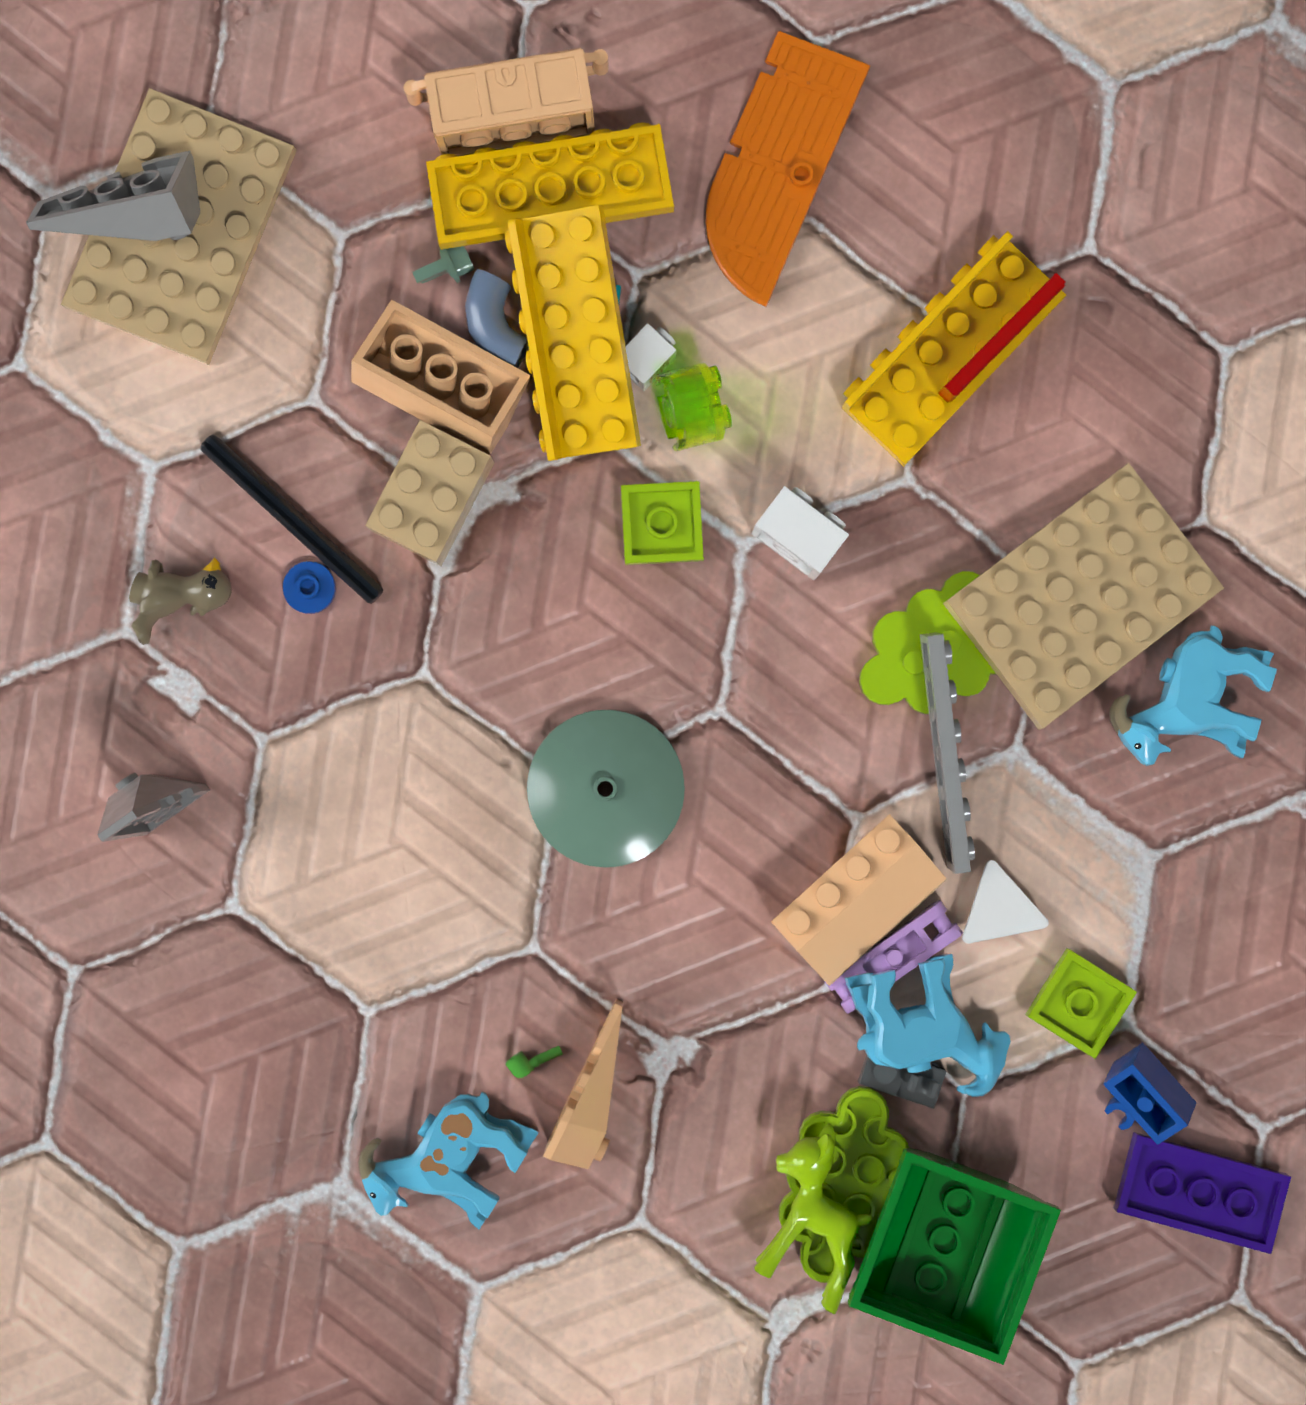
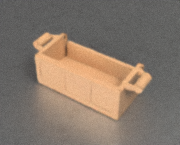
[404,48,609,156]

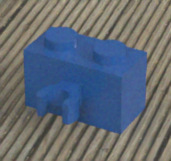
[1103,1042,1197,1145]

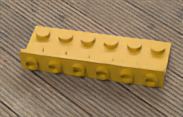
[426,122,674,250]
[505,205,641,461]
[842,231,1067,467]

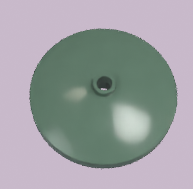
[527,710,685,868]

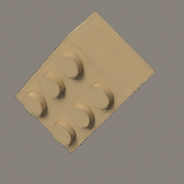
[365,420,494,566]

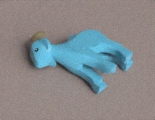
[1109,626,1277,766]

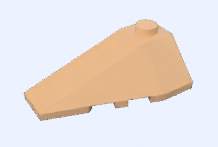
[543,999,623,1169]

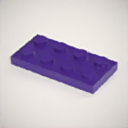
[1113,1132,1291,1254]

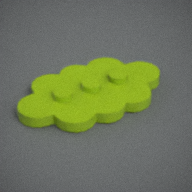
[859,571,997,714]
[778,1086,909,1283]

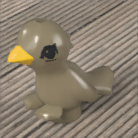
[129,557,232,645]

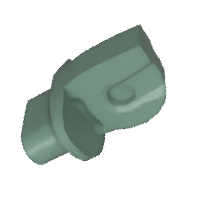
[412,246,475,284]

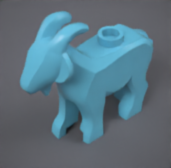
[845,954,1011,1097]

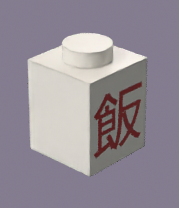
[625,323,677,391]

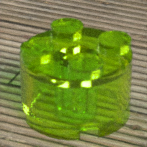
[656,363,732,452]

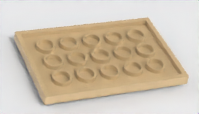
[61,88,297,365]
[943,463,1224,730]

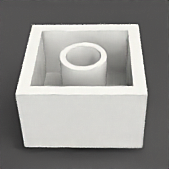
[752,486,849,581]

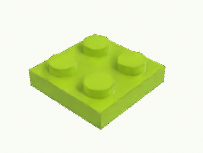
[621,481,704,565]
[1025,948,1137,1059]

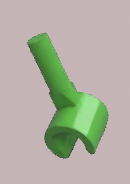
[506,1046,563,1078]

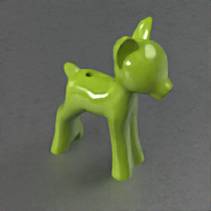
[754,1124,872,1314]

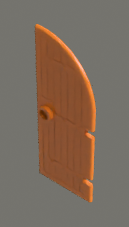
[706,31,870,307]

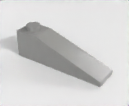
[26,151,200,241]
[97,773,210,842]

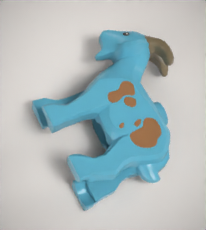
[358,1092,539,1229]

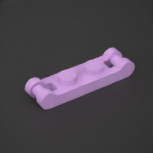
[824,900,963,1014]

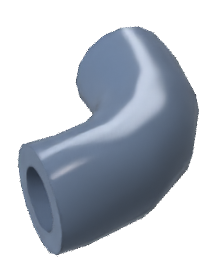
[465,269,529,369]

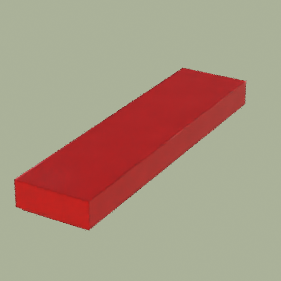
[938,273,1066,403]

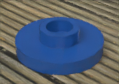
[283,561,336,614]

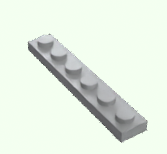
[920,632,975,874]

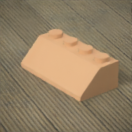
[351,300,531,455]
[771,814,947,986]

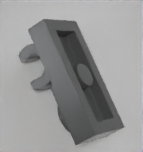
[858,1055,947,1109]

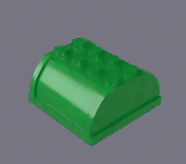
[848,1148,1061,1365]

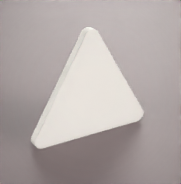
[962,860,1049,944]

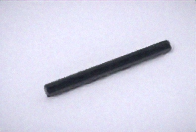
[200,434,384,604]

